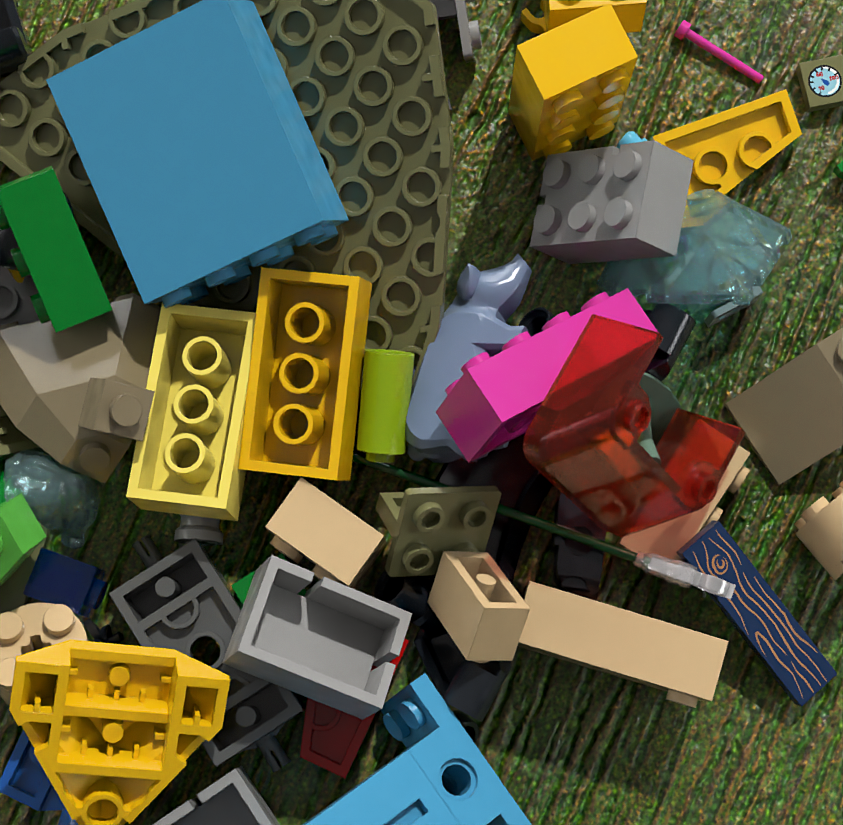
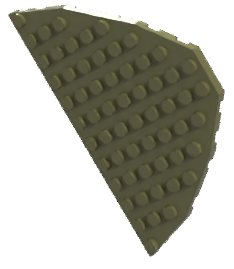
[0,0,454,466]

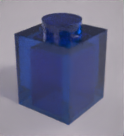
[23,547,108,617]

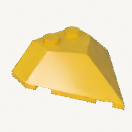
[9,640,230,825]

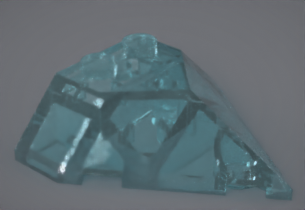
[597,189,792,305]

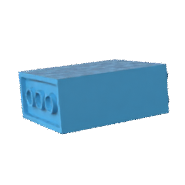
[46,0,349,308]

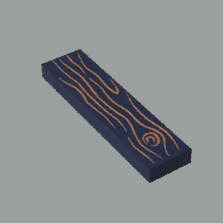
[676,520,837,707]

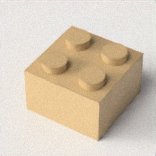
[265,477,387,589]

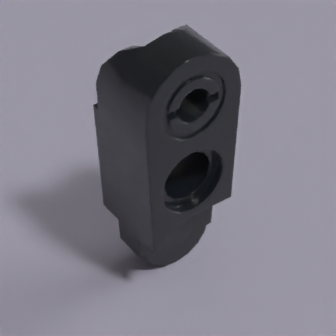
[550,449,610,601]

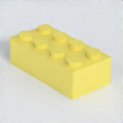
[126,303,256,521]

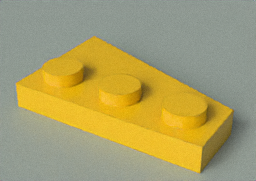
[649,89,802,228]

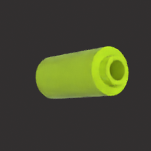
[356,349,415,463]

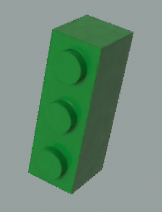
[0,166,113,333]

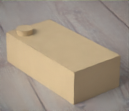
[518,581,729,708]

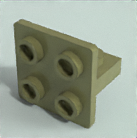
[376,486,501,577]

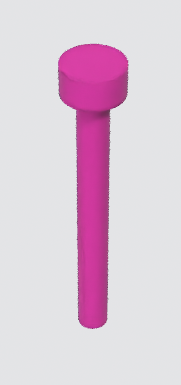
[674,20,764,84]

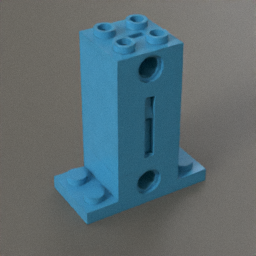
[303,673,531,825]

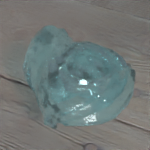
[3,449,101,549]

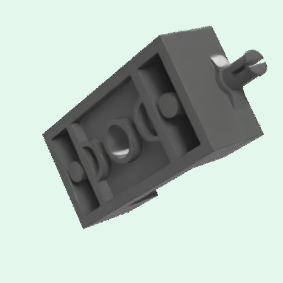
[109,534,306,773]

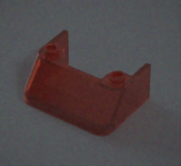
[523,314,746,537]

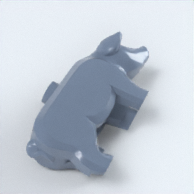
[405,253,532,463]

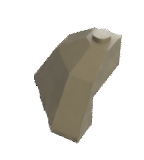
[0,293,161,484]

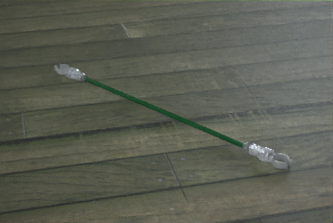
[352,451,736,600]

